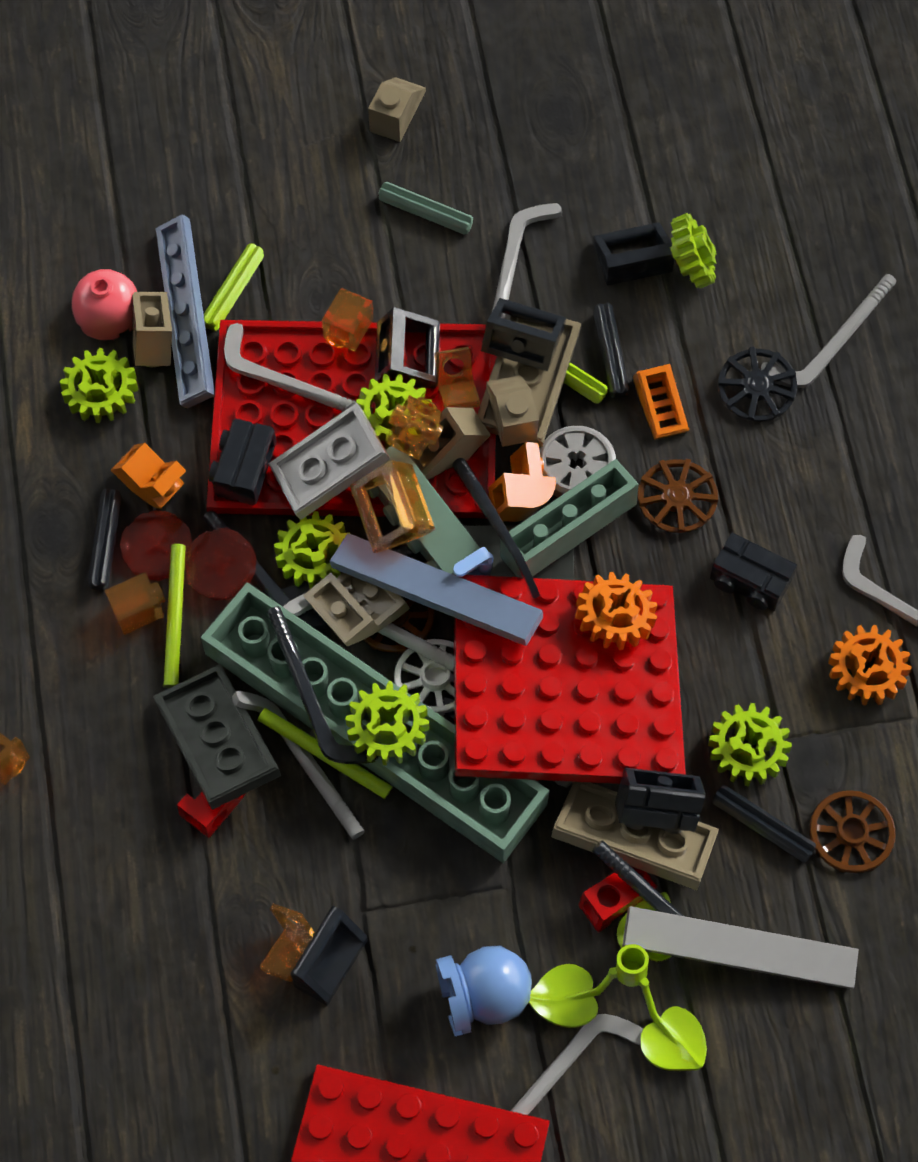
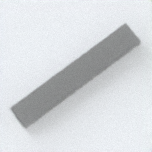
[622,906,859,989]

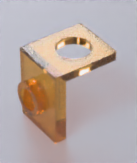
[434,347,480,409]
[0,733,30,785]
[260,903,315,982]

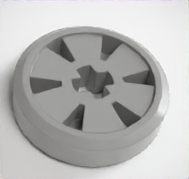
[539,426,616,498]

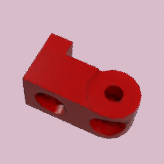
[177,792,246,838]
[579,866,657,933]

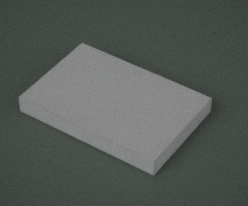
[268,403,390,520]

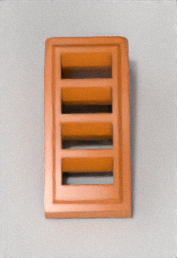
[633,364,689,440]

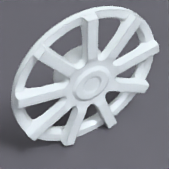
[394,639,455,716]

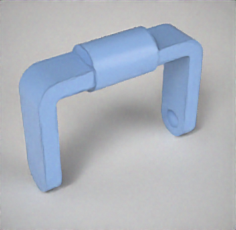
[453,547,494,577]

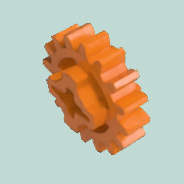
[575,572,657,650]
[828,625,911,705]

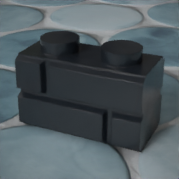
[209,418,277,505]
[710,532,797,611]
[615,767,705,834]

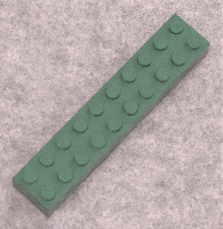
[201,582,549,864]

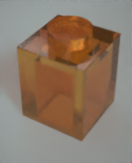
[322,288,374,351]
[104,572,166,635]

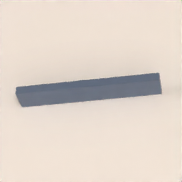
[156,214,215,409]
[330,533,543,646]

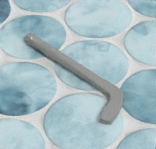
[492,203,562,319]
[760,274,896,388]
[224,323,373,414]
[842,535,918,627]
[283,592,454,672]
[232,691,365,840]
[511,1014,643,1115]

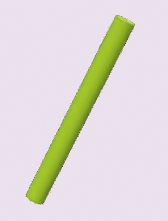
[163,544,186,688]
[257,708,393,799]

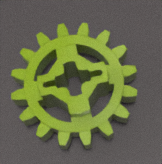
[670,213,717,288]
[60,348,138,423]
[356,374,433,449]
[274,511,350,589]
[345,681,429,766]
[708,703,792,786]

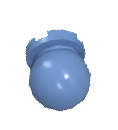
[436,946,532,1036]

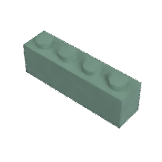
[361,442,480,575]
[500,459,639,579]

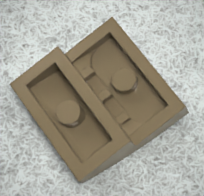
[303,573,410,646]

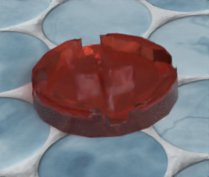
[120,510,193,581]
[185,528,256,601]

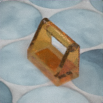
[350,460,436,553]

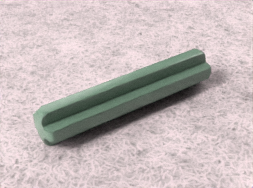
[379,182,473,234]

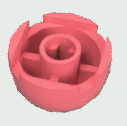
[72,269,137,340]

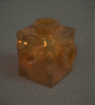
[387,395,443,460]

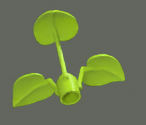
[528,892,707,1071]

